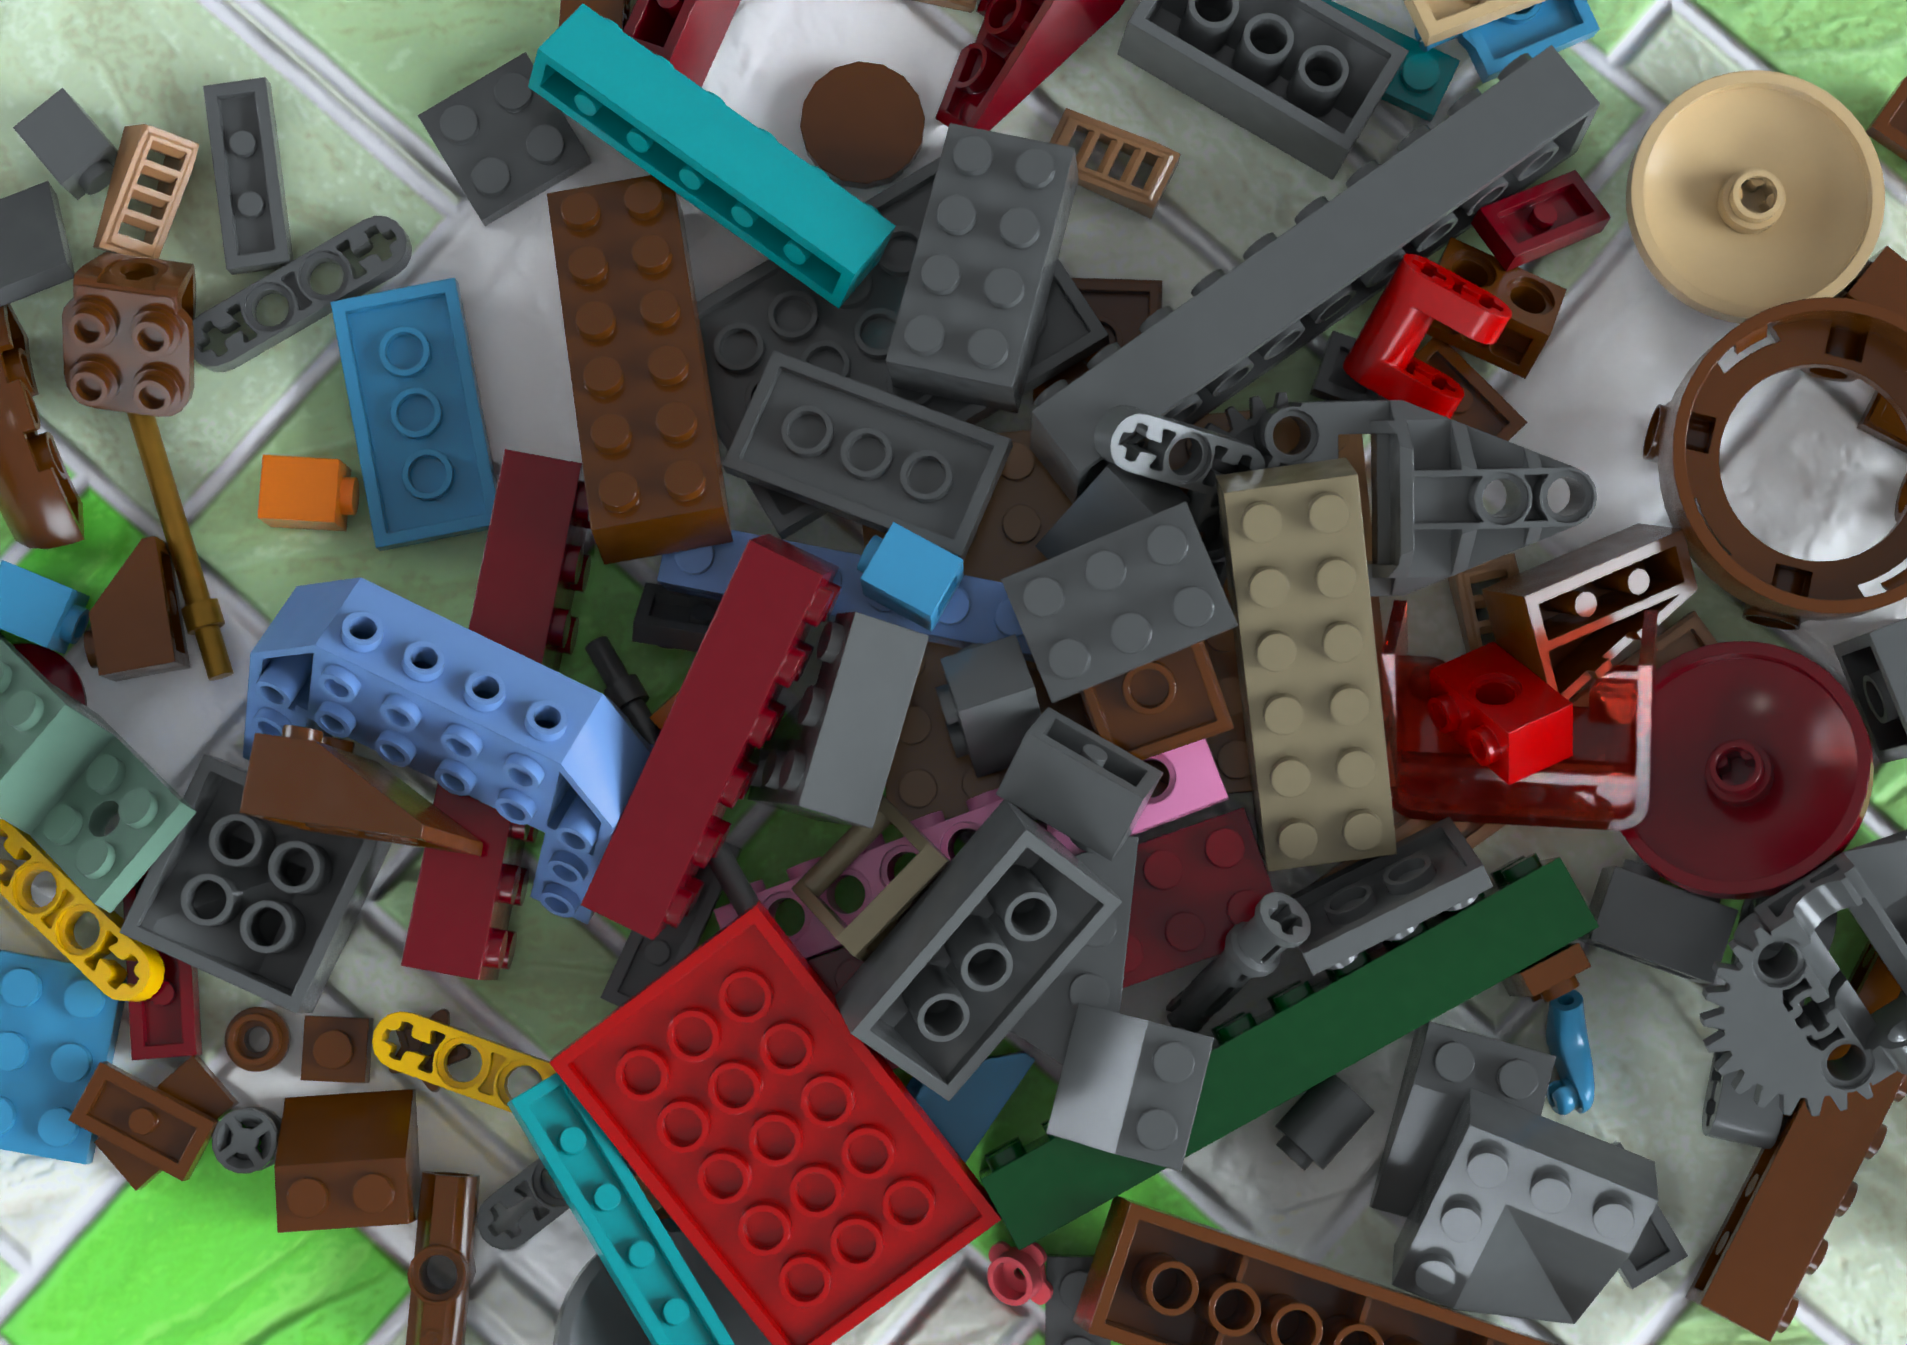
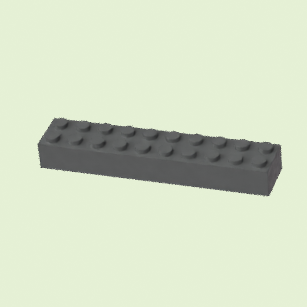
[1030,45,1600,504]

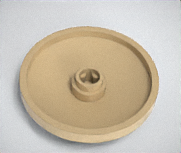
[1626,70,1885,324]

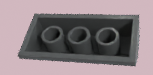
[1117,0,1409,180]
[835,799,1122,1101]

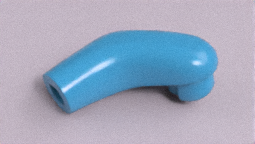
[1546,989,1595,1115]

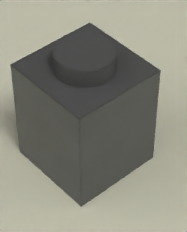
[13,88,118,200]

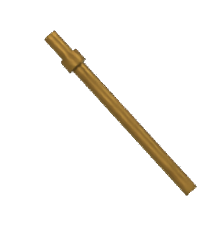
[127,413,234,681]

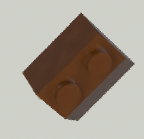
[274,1089,421,1233]

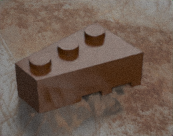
[1482,523,1698,699]

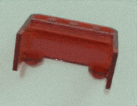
[1381,600,1658,831]

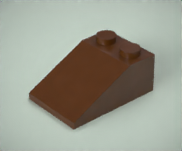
[239,725,483,856]

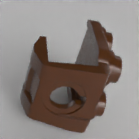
[62,252,196,417]

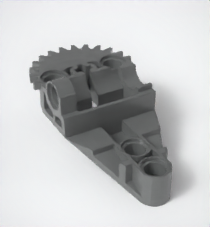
[1188,392,1597,597]
[1700,830,1907,1116]

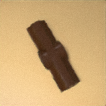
[406,1171,480,1345]

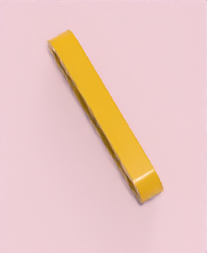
[0,819,165,1002]
[372,1011,556,1113]

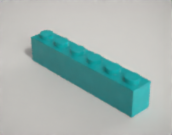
[528,3,896,309]

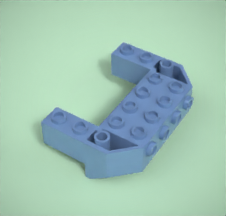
[243,577,654,925]

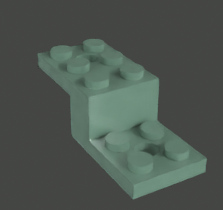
[0,633,197,913]

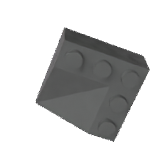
[747,612,929,829]
[119,754,392,1014]
[1392,1088,1659,1324]

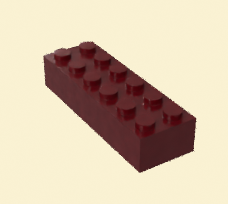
[581,533,842,940]

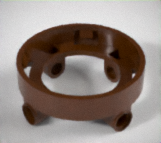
[1643,297,1907,630]

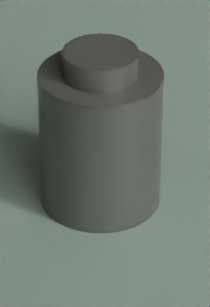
[1275,1075,1375,1171]

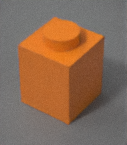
[257,455,359,531]

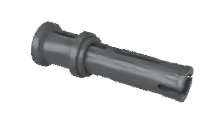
[1166,892,1311,1033]

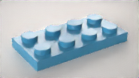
[330,277,497,551]

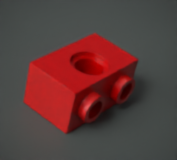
[1428,642,1573,785]

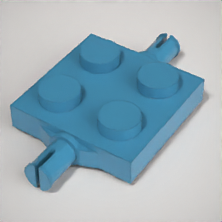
[1414,0,1600,84]

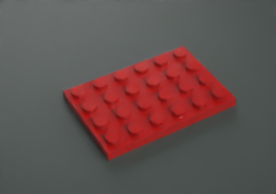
[549,900,1002,1345]

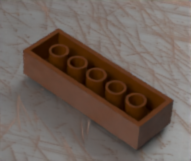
[547,175,733,565]

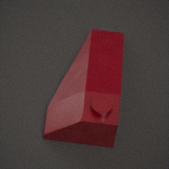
[935,0,1125,131]

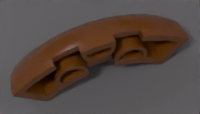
[0,304,84,549]

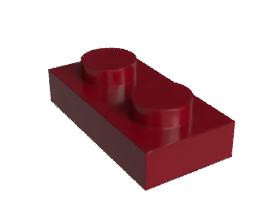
[1470,170,1611,271]

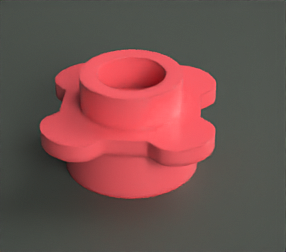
[987,1241,1053,1306]

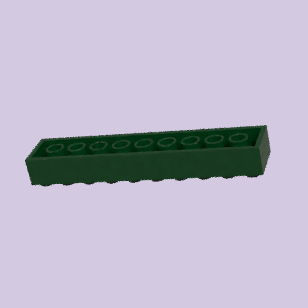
[979,853,1599,1251]

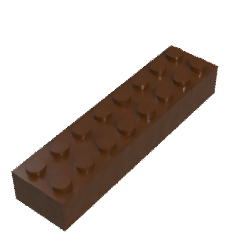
[1073,1196,1558,1345]

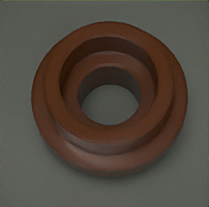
[225,1007,291,1072]

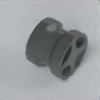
[212,1107,282,1173]

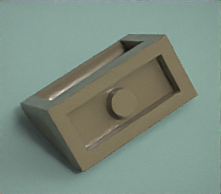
[791,795,951,962]

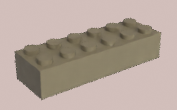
[1215,457,1397,872]

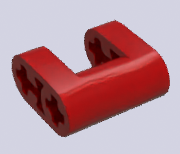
[1343,254,1512,419]

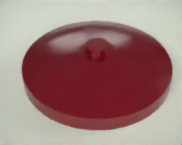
[1604,641,1874,900]

